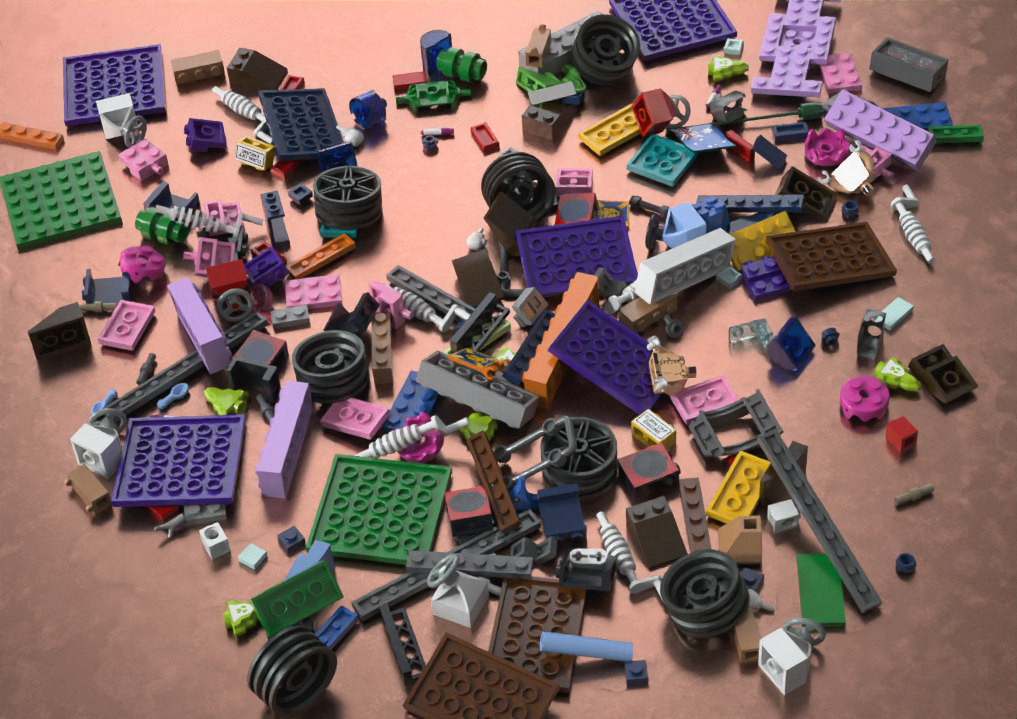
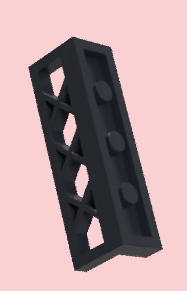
[450,292,510,354]
[379,604,426,685]

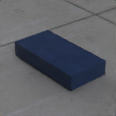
[772,122,809,142]
[752,135,788,169]

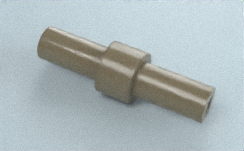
[80,301,118,313]
[894,484,934,505]

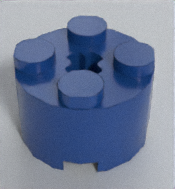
[692,197,730,233]

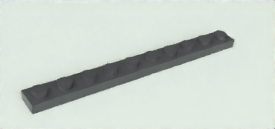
[103,311,269,423]
[757,429,883,613]
[351,509,541,621]

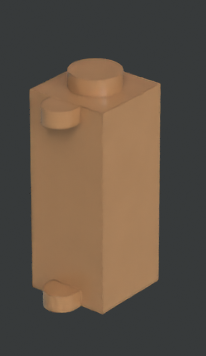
[525,24,551,68]
[64,464,112,515]
[732,605,760,663]

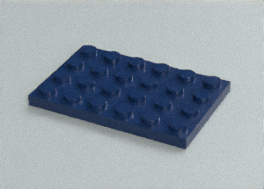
[258,88,348,161]

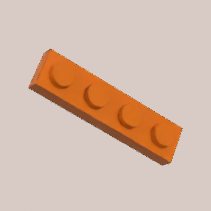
[0,122,64,150]
[286,233,356,280]

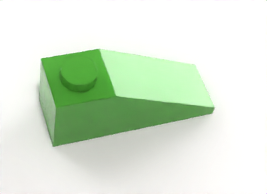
[516,67,561,101]

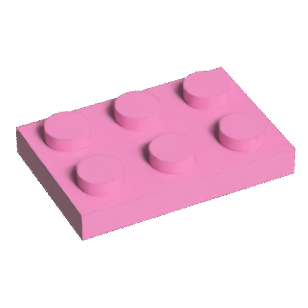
[818,53,862,94]
[285,274,343,309]
[98,300,156,351]
[670,375,739,425]
[320,398,390,440]

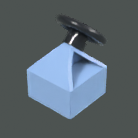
[645,201,706,250]

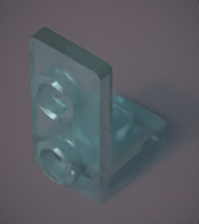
[729,318,773,349]

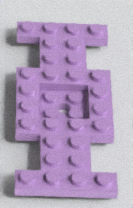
[751,0,841,98]

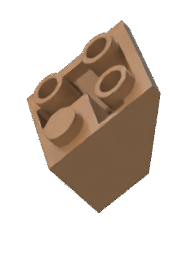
[718,516,762,565]

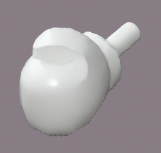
[336,125,364,147]
[466,228,487,251]
[748,589,774,612]

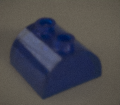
[420,29,452,75]
[317,141,358,173]
[767,316,816,370]

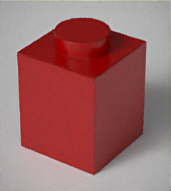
[886,416,918,452]

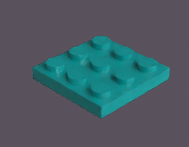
[626,133,698,187]

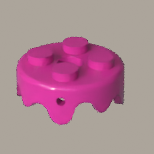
[804,128,849,166]
[118,246,166,283]
[839,376,890,422]
[394,412,444,464]

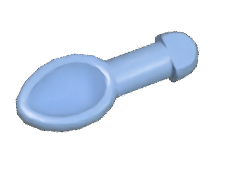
[157,383,189,409]
[91,389,118,414]

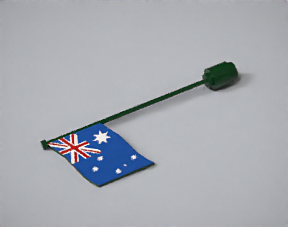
[665,102,823,153]

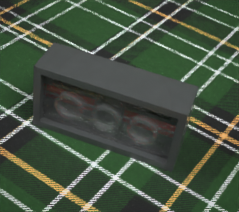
[869,37,949,92]

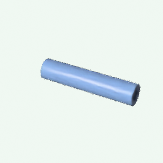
[540,632,633,662]

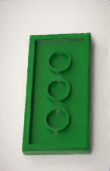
[796,554,846,627]
[250,559,344,637]

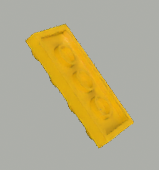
[578,104,641,156]
[730,211,795,272]
[706,451,770,524]

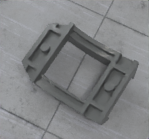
[688,389,784,457]

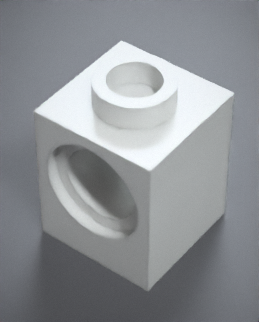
[767,499,801,534]
[199,522,231,560]

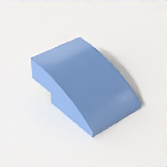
[284,540,335,580]

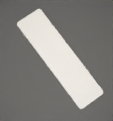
[528,82,576,105]

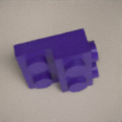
[184,118,227,152]
[244,246,290,293]
[741,256,790,301]

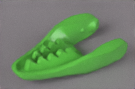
[544,64,586,93]

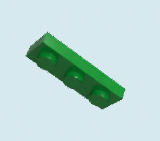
[928,125,984,144]

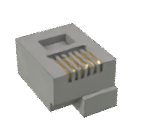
[511,287,548,327]

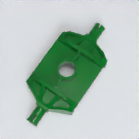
[395,80,471,113]

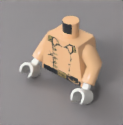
[818,140,876,196]
[647,336,697,396]

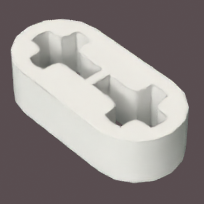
[570,549,608,570]

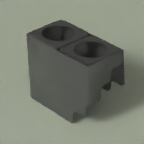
[709,90,748,123]
[857,309,886,359]

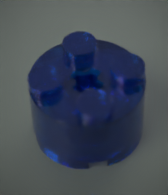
[349,89,387,129]

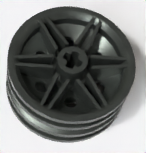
[571,14,640,86]
[481,152,556,222]
[313,166,383,230]
[292,330,370,404]
[540,417,618,499]
[660,549,750,638]
[247,625,337,717]

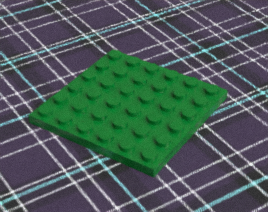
[0,151,122,249]
[306,454,452,565]

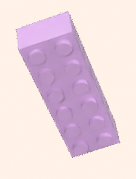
[824,89,937,171]
[167,277,232,374]
[255,381,313,499]

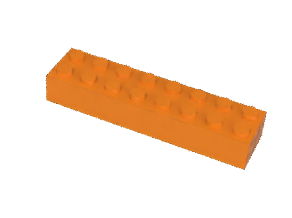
[522,272,599,410]

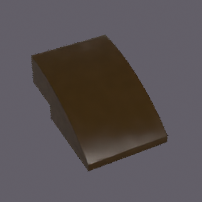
[451,249,505,309]
[908,344,978,403]
[759,441,808,508]

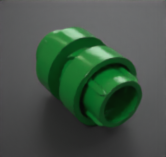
[436,47,487,83]
[135,207,189,246]

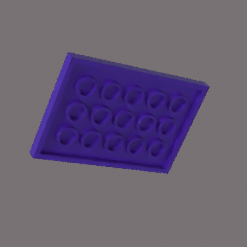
[516,215,638,297]
[547,300,662,415]

